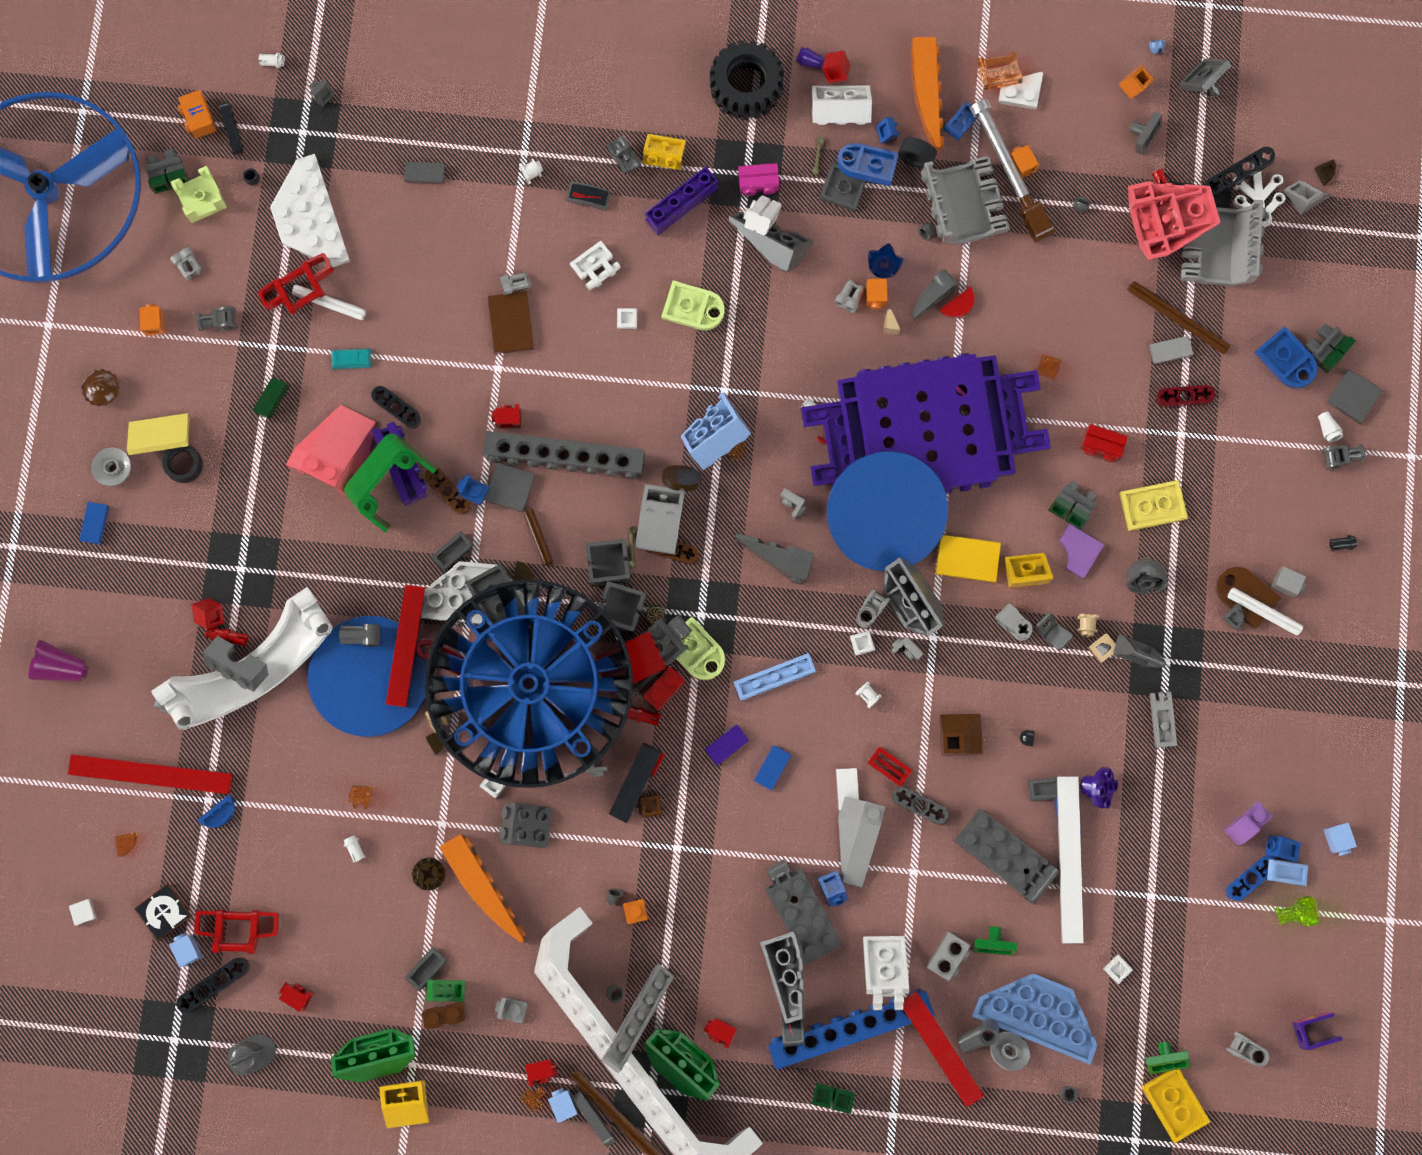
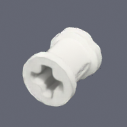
[855,682,882,708]

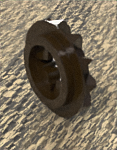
[412,857,445,891]

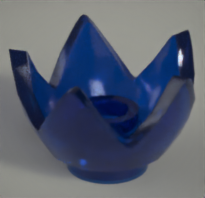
[868,243,903,279]

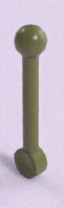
[812,136,824,175]
[628,526,636,568]

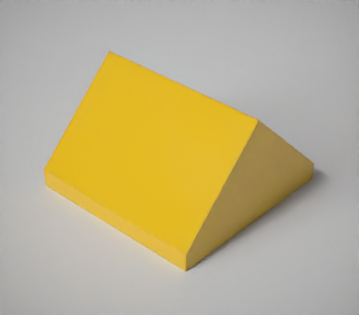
[1005,553,1053,588]

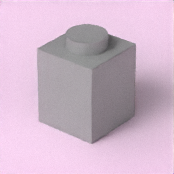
[1271,566,1306,598]

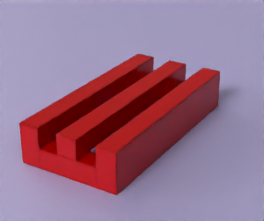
[867,747,912,787]

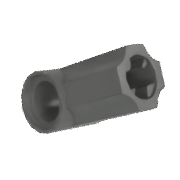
[339,624,381,647]
[957,1019,999,1054]

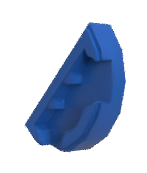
[197,794,235,828]

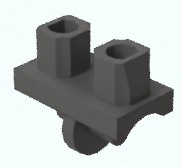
[606,135,641,175]

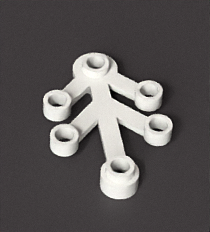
[1233,156,1285,227]

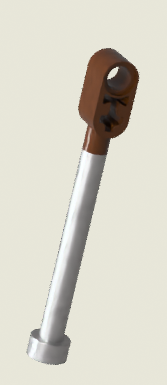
[970,99,1054,243]

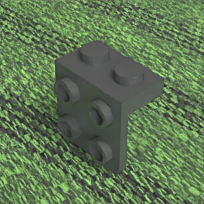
[499,803,551,848]

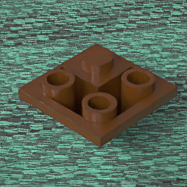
[940,713,983,756]

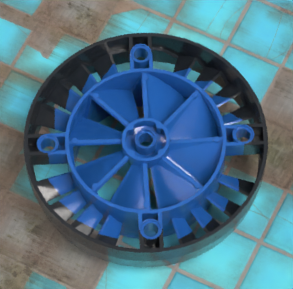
[424,580,633,788]

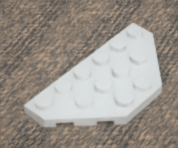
[270,154,350,267]
[421,561,531,628]

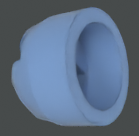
[1149,40,1165,54]

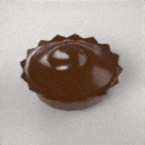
[81,369,120,407]

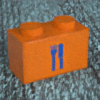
[178,90,217,139]

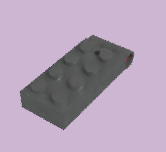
[954,808,1059,905]

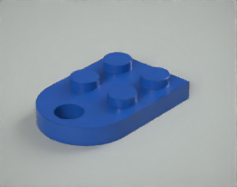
[837,143,899,186]
[1254,326,1317,389]

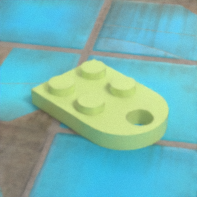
[661,280,724,331]
[676,617,725,680]

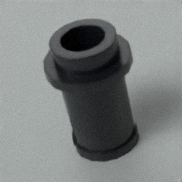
[1329,535,1357,552]

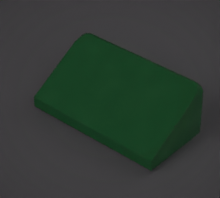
[252,377,289,421]

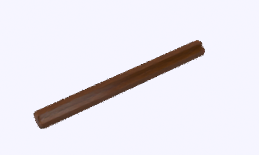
[1127,281,1230,354]
[570,1070,663,1155]

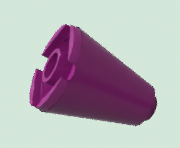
[28,640,89,681]

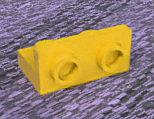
[643,134,686,170]

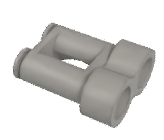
[170,246,203,281]
[499,272,531,295]
[834,280,866,313]

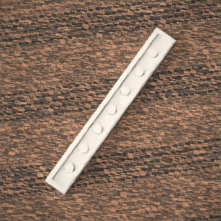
[1057,777,1084,943]

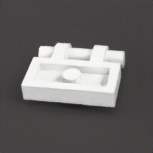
[570,241,621,291]

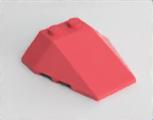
[1128,182,1221,261]
[286,405,376,495]

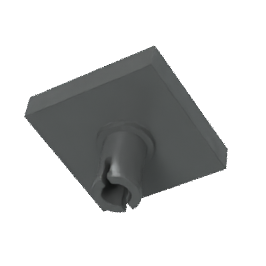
[1178,59,1232,97]

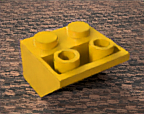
[379,1080,429,1128]

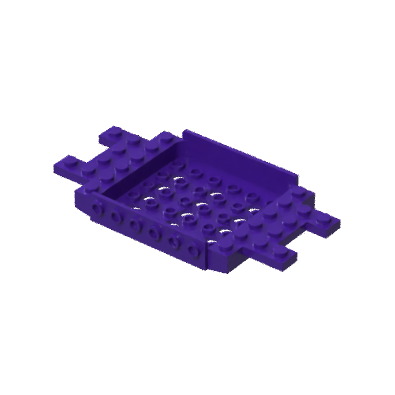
[800,353,1051,494]

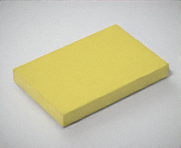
[127,413,190,455]
[1119,480,1188,531]

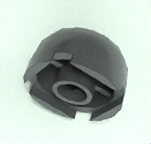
[1127,557,1168,595]

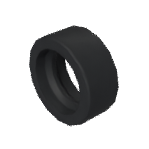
[898,137,937,169]
[162,445,203,483]

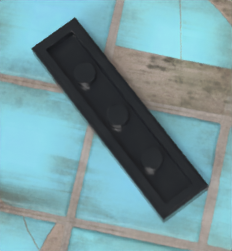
[609,742,662,823]

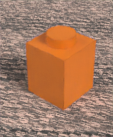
[1118,65,1154,99]
[1010,145,1039,178]
[866,278,887,310]
[139,304,165,336]
[623,899,648,924]

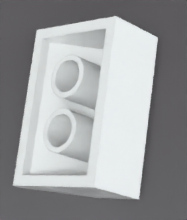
[812,85,872,125]

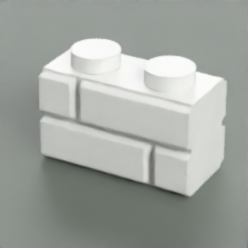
[743,195,781,236]

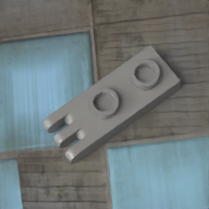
[1150,691,1177,748]

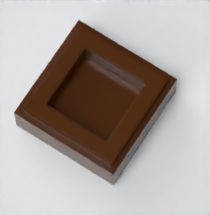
[640,794,663,818]

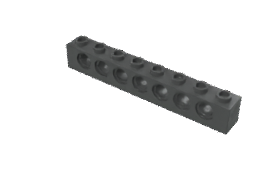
[483,431,645,479]

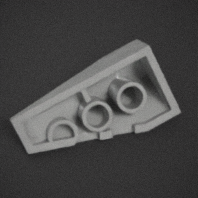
[838,797,885,888]

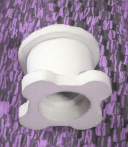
[519,159,543,184]

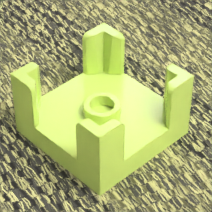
[171,166,227,223]

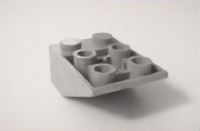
[635,484,685,555]

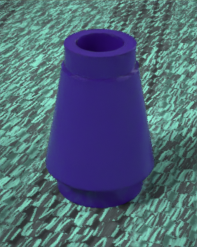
[796,47,825,70]

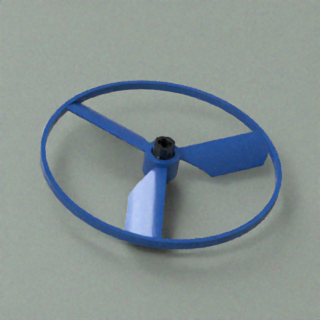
[0,92,141,283]

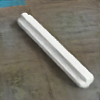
[292,285,366,320]
[1227,588,1303,635]

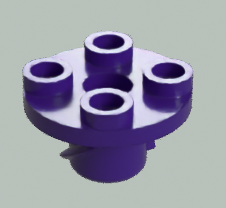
[1080,767,1118,809]

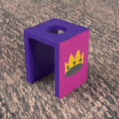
[1292,1012,1342,1050]

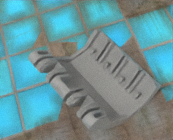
[921,156,1010,245]
[1181,199,1266,287]

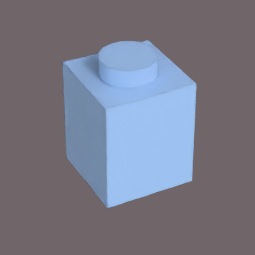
[1323,823,1357,856]
[169,933,203,967]
[548,1088,579,1123]

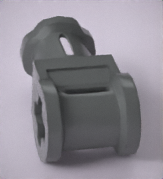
[196,306,238,331]
[1322,444,1366,470]

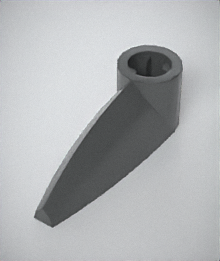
[912,269,959,320]

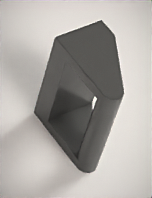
[1113,635,1166,668]

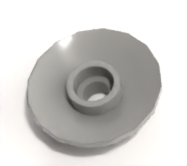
[91,447,131,487]
[990,1031,1030,1071]

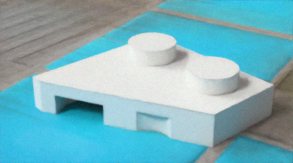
[998,72,1043,110]

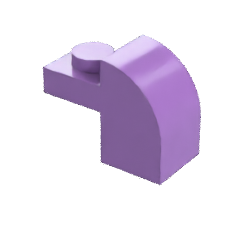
[1223,801,1273,846]

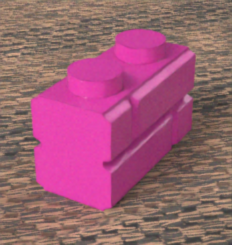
[738,163,779,196]

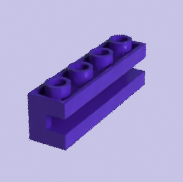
[645,167,718,236]
[372,421,428,506]

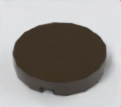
[662,465,702,491]

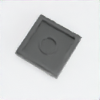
[819,163,867,212]
[1326,369,1382,424]
[485,463,535,512]

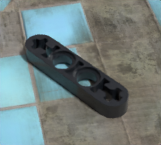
[1205,147,1275,197]
[176,958,249,1013]

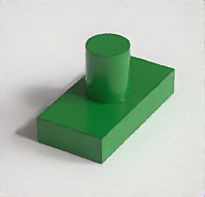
[972,926,1017,956]
[426,980,465,1002]
[1146,1042,1191,1074]

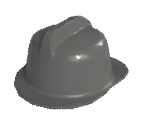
[227,1034,276,1076]

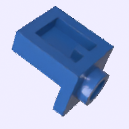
[457,474,490,506]
[1265,836,1301,863]
[818,870,848,907]

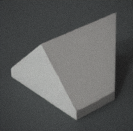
[1284,180,1332,215]

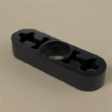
[219,101,244,155]
[371,386,421,429]

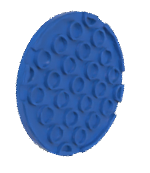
[827,451,948,571]
[308,616,427,737]

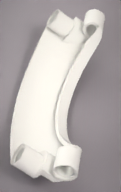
[151,587,332,730]

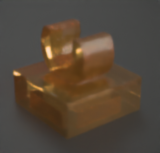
[1037,354,1062,380]
[349,785,373,809]
[520,1087,546,1113]

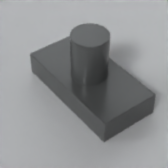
[1130,111,1162,155]

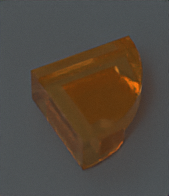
[115,833,137,857]

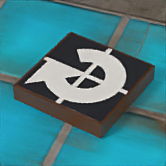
[134,883,193,942]

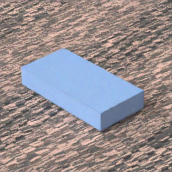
[1267,860,1308,886]

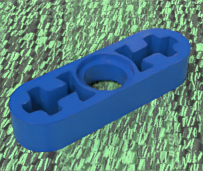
[1226,856,1275,901]

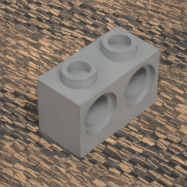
[926,932,971,981]

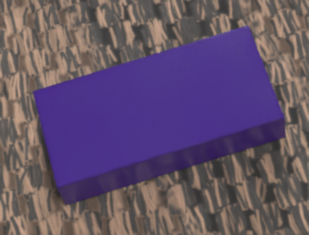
[705,724,749,766]

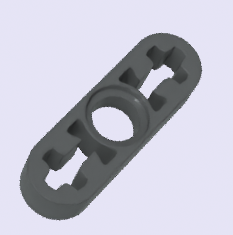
[892,787,948,824]
[572,1091,616,1147]

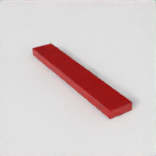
[386,584,426,708]
[903,991,984,1107]

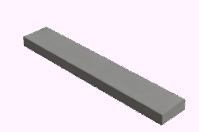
[601,963,674,1073]

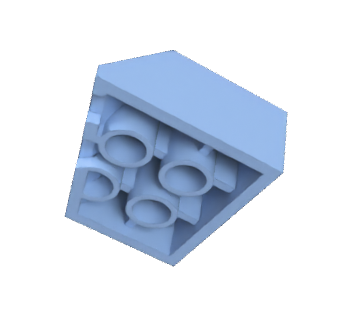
[681,392,751,470]

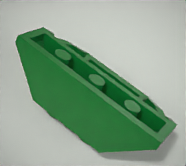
[331,1028,416,1083]
[643,1029,720,1101]

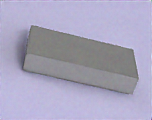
[1149,336,1193,365]

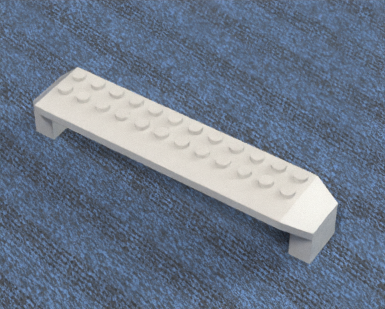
[534,907,763,1155]

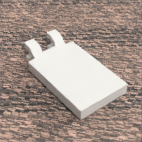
[863,936,909,1010]

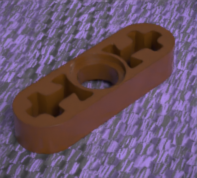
[425,468,470,515]
[644,541,698,565]

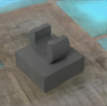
[309,79,335,107]

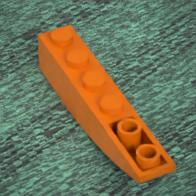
[911,37,944,154]
[440,834,526,943]

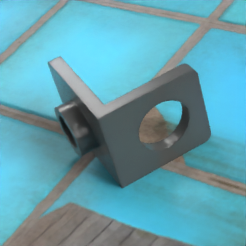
[1036,612,1073,651]

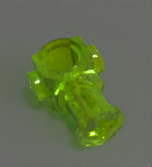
[1275,896,1320,927]

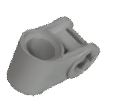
[856,588,890,628]
[994,603,1033,641]
[1226,1032,1269,1066]

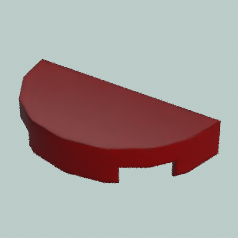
[939,286,975,318]

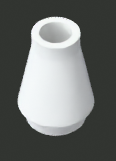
[1318,412,1343,443]

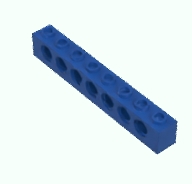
[768,989,935,1070]

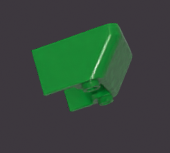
[344,433,438,533]

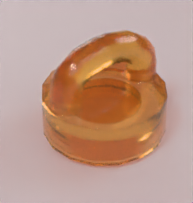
[727,442,746,460]

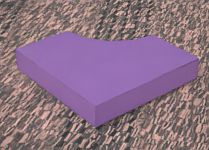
[1059,524,1104,579]

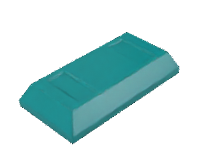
[331,348,371,370]

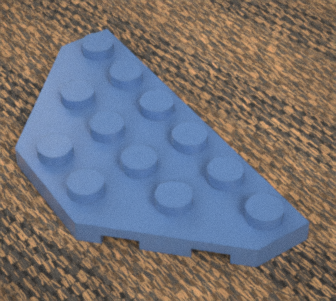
[972,973,1097,1065]

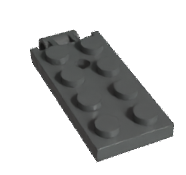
[465,564,534,660]
[599,615,692,701]
[765,859,842,965]

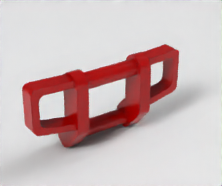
[258,253,334,315]
[194,909,280,954]

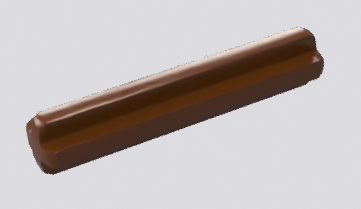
[523,509,553,566]

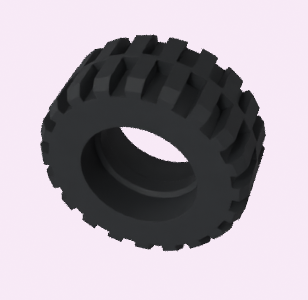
[710,40,784,120]

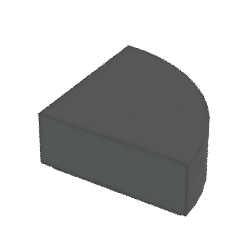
[1223,603,1244,631]

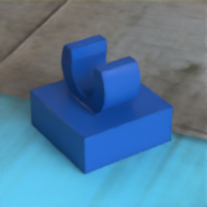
[876,117,901,144]

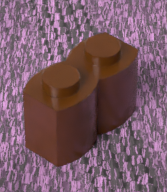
[422,1002,468,1029]

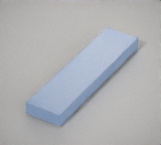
[733,653,816,701]

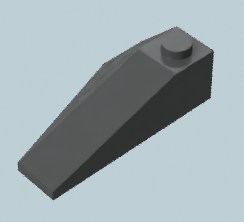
[735,533,814,584]
[760,931,805,1024]

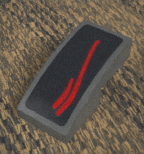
[566,181,610,211]
[782,1014,805,1047]

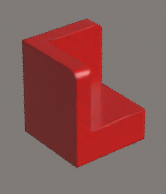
[822,50,850,83]
[191,598,224,629]

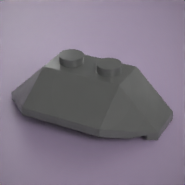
[884,557,945,636]

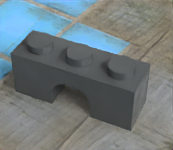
[202,636,269,692]

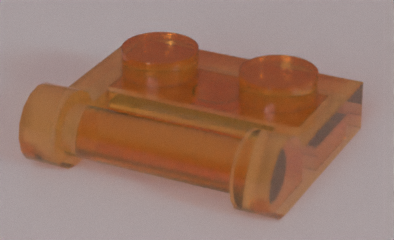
[977,51,1023,90]

